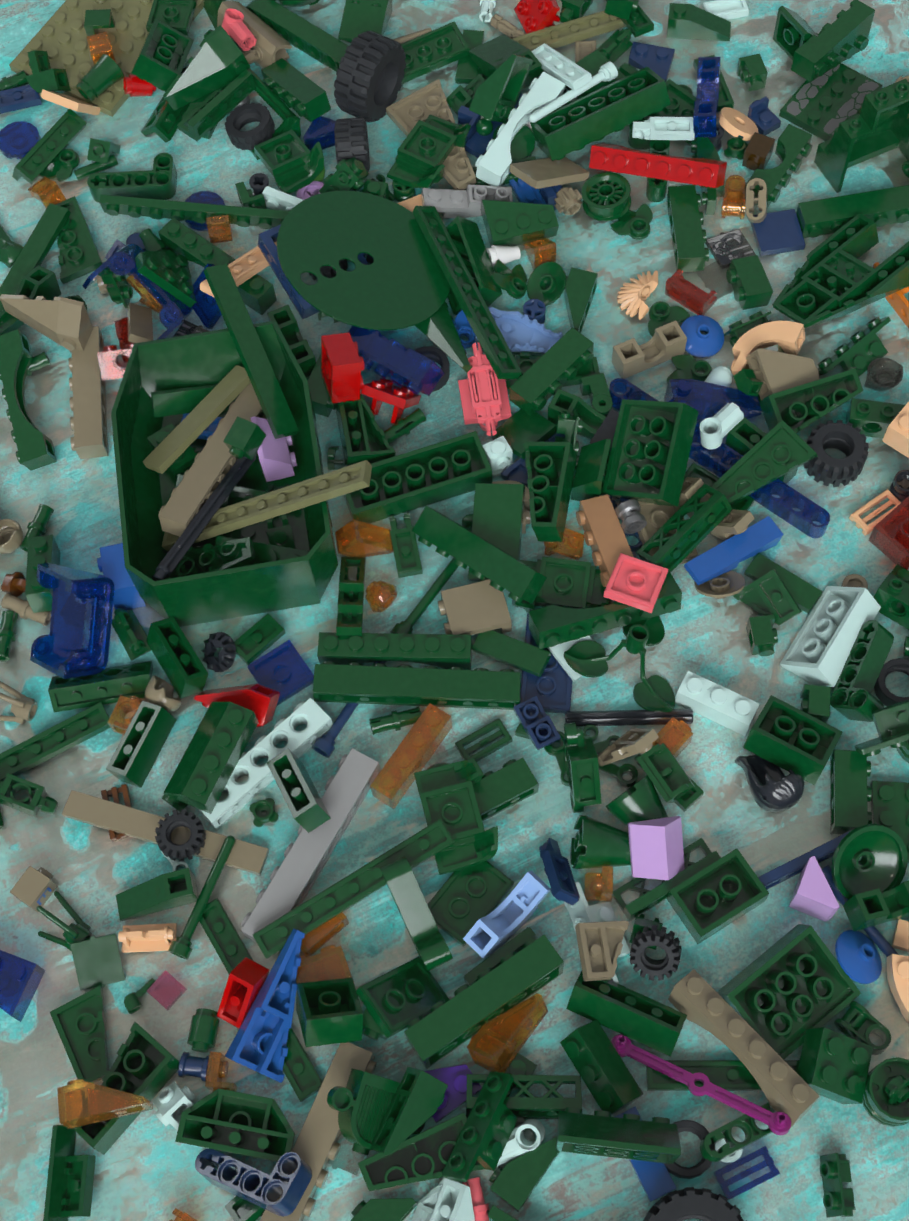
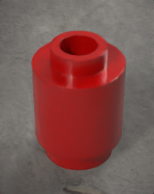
[123,74,156,97]

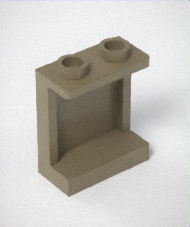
[438,579,512,635]

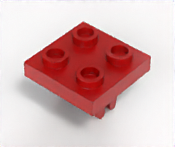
[514,0,560,34]
[361,378,421,424]

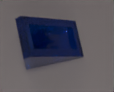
[303,116,336,152]

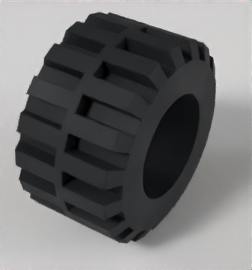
[334,117,370,172]
[803,420,869,487]

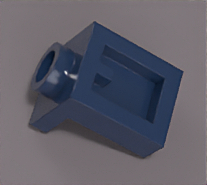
[747,96,781,136]

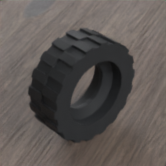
[225,103,275,150]

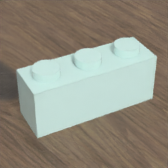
[675,671,760,736]

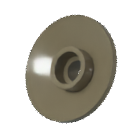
[694,571,745,599]

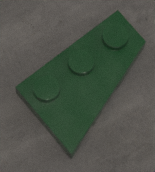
[50,986,109,1089]

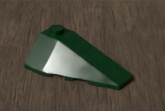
[163,25,250,111]
[166,537,254,579]

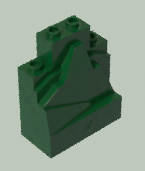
[814,79,909,193]

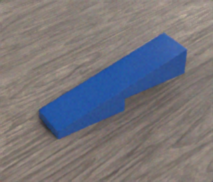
[684,516,784,585]

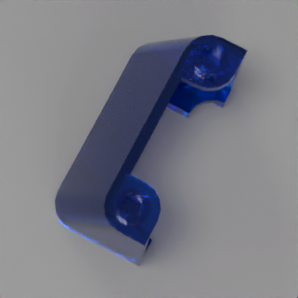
[30,563,115,679]

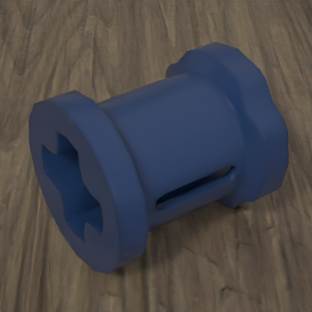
[178,1051,213,1082]

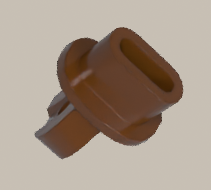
[1,572,26,597]

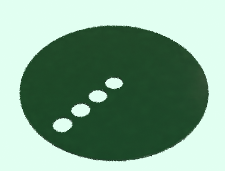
[277,191,450,330]

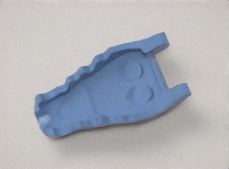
[475,307,563,354]

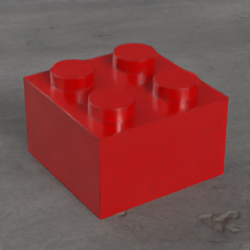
[321,332,364,403]

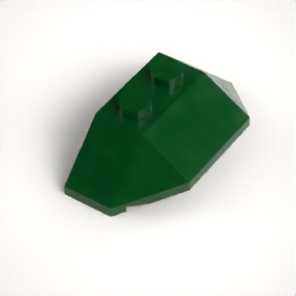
[175,1088,295,1162]

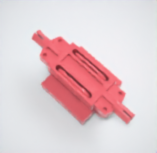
[458,342,511,436]

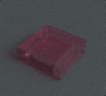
[147,970,187,1010]

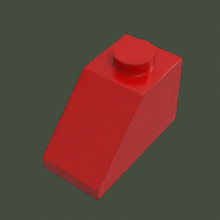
[217,957,269,1028]

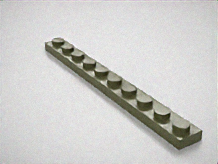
[161,460,372,552]

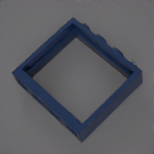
[258,224,370,320]

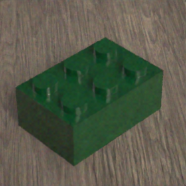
[131,18,194,92]
[743,695,843,786]
[667,848,769,944]

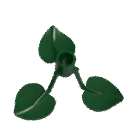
[564,616,675,712]

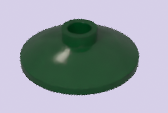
[527,261,566,306]

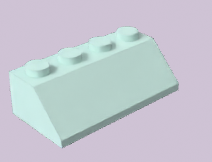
[780,586,881,687]

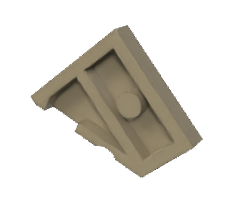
[597,728,659,766]

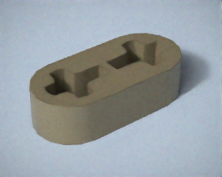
[745,178,768,223]

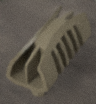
[213,0,292,69]

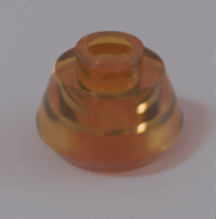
[365,580,397,613]

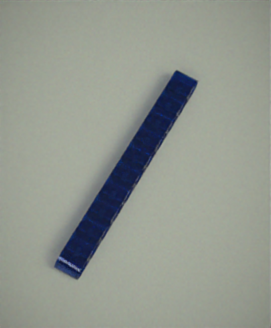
[609,378,830,538]

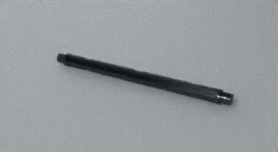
[152,451,258,581]

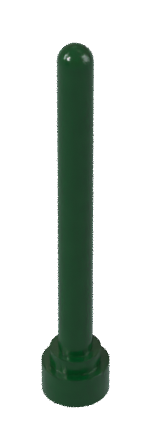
[390,557,459,634]
[168,835,236,960]

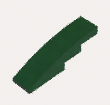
[336,557,366,636]

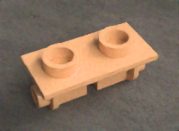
[118,923,177,953]

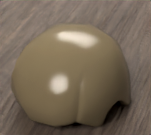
[0,519,23,554]
[145,676,182,712]

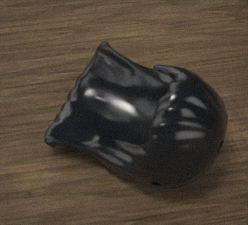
[735,754,804,812]

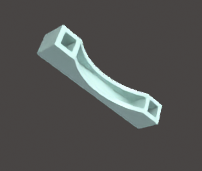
[475,72,566,186]

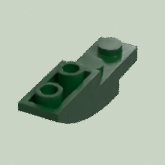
[691,130,725,215]

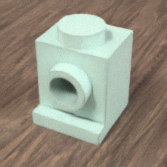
[482,436,513,478]

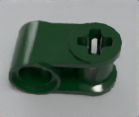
[834,1001,891,1055]

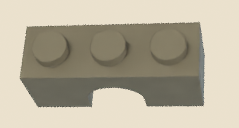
[612,320,687,380]

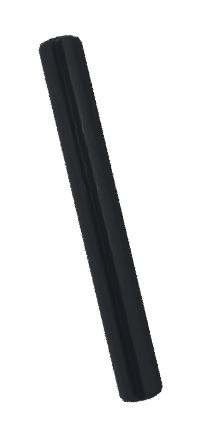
[565,709,694,727]

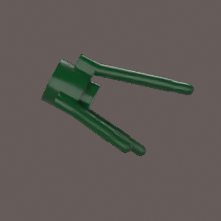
[37,891,92,952]

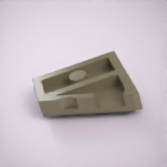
[575,921,629,981]

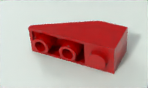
[194,684,280,727]

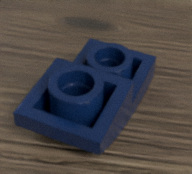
[513,696,561,750]

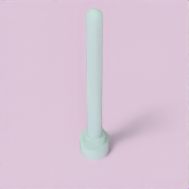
[529,61,618,123]

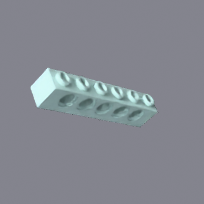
[197,698,333,830]

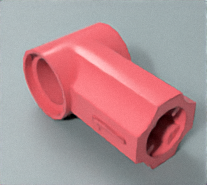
[222,8,257,51]

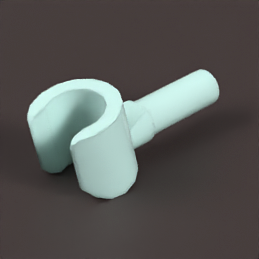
[161,851,190,871]

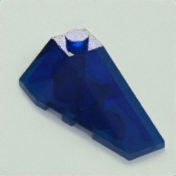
[664,379,762,435]

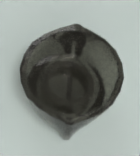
[864,358,903,391]

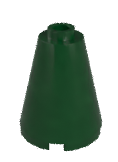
[606,776,668,827]
[570,815,631,869]

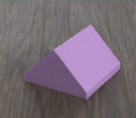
[628,816,685,880]
[789,856,840,922]

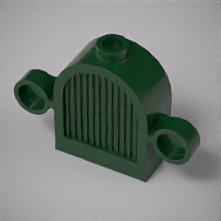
[563,722,602,813]
[327,1068,426,1155]

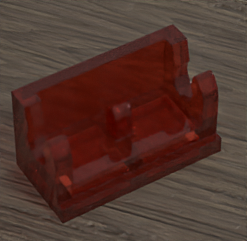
[665,269,717,315]

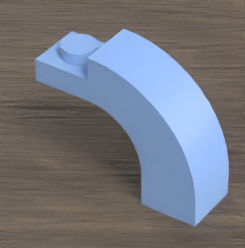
[463,870,550,958]

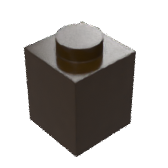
[742,132,775,170]

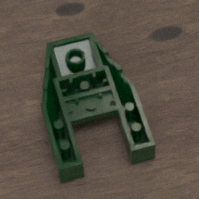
[772,213,909,328]

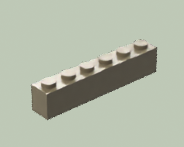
[68,326,108,459]

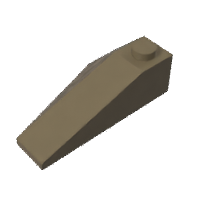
[0,294,93,351]

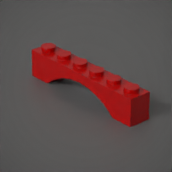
[589,143,727,188]

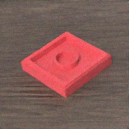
[603,553,668,613]

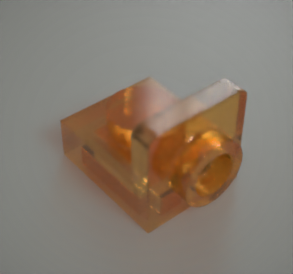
[28,177,66,208]
[584,866,613,901]
[205,1051,238,1092]

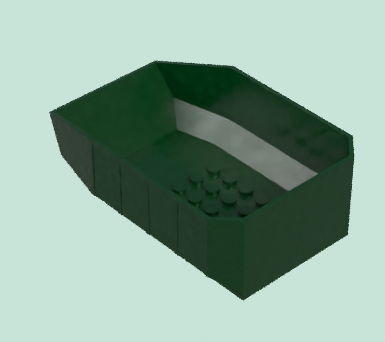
[111,320,338,627]

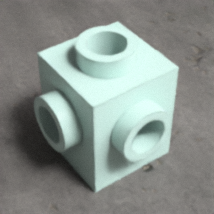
[153,1081,197,1131]

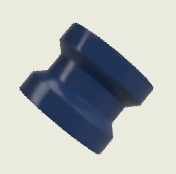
[523,299,546,324]

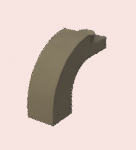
[679,477,755,540]

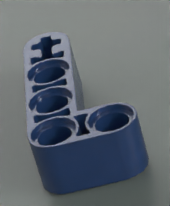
[195,1148,312,1217]

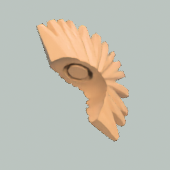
[617,270,658,320]

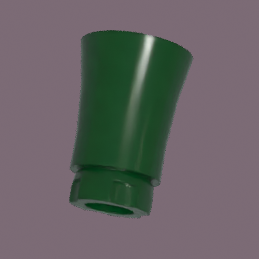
[76,54,124,102]

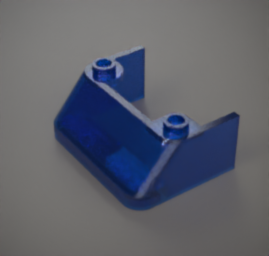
[82,244,193,340]

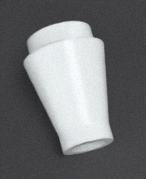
[486,245,521,266]

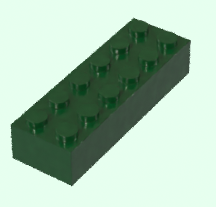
[530,66,671,161]
[344,431,493,528]
[404,934,564,1069]

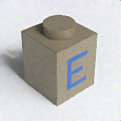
[10,866,58,912]

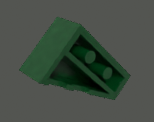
[480,200,559,247]
[336,394,396,467]

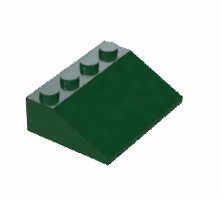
[601,399,699,507]
[717,924,861,1060]
[555,1107,681,1164]

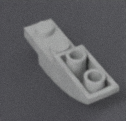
[421,185,513,219]

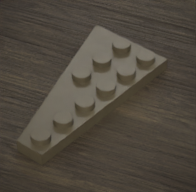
[386,79,476,190]

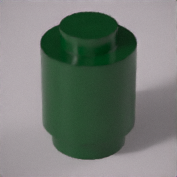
[187,1008,220,1053]

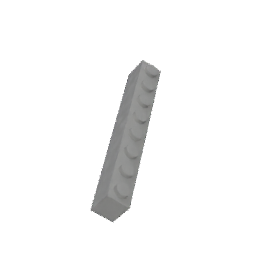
[241,748,381,943]

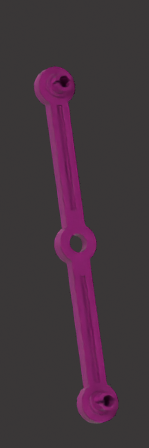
[611,1034,791,1136]

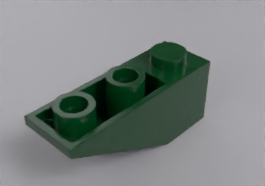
[116,868,199,921]

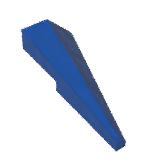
[225,929,305,1083]

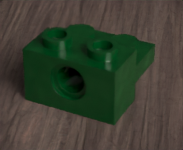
[873,564,909,630]

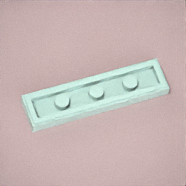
[531,43,592,91]

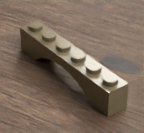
[668,969,820,1127]

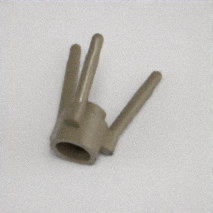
[0,681,38,725]

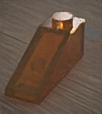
[467,993,548,1073]
[57,1079,153,1129]

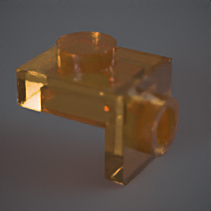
[206,215,233,244]
[544,528,584,560]

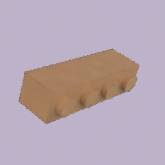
[576,494,634,587]

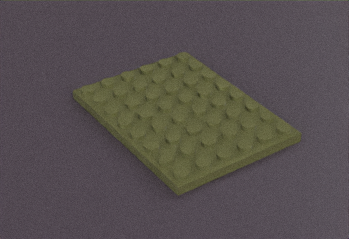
[9,0,205,117]

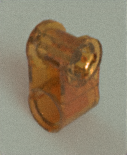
[721,175,746,219]

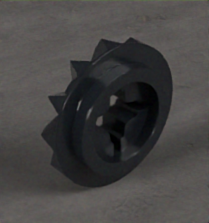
[201,632,236,672]

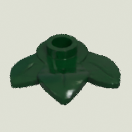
[40,149,80,182]
[611,204,653,240]
[491,259,527,299]
[647,301,690,337]
[666,355,712,395]

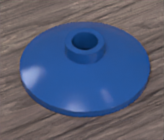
[680,315,724,358]
[835,930,882,984]

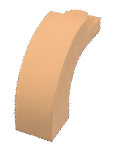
[731,321,806,383]

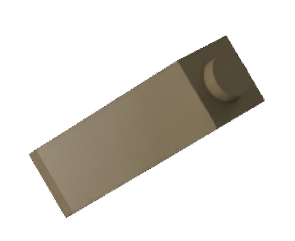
[746,348,820,401]

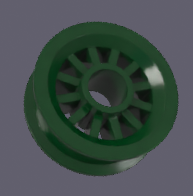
[581,172,631,221]

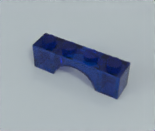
[693,57,720,138]

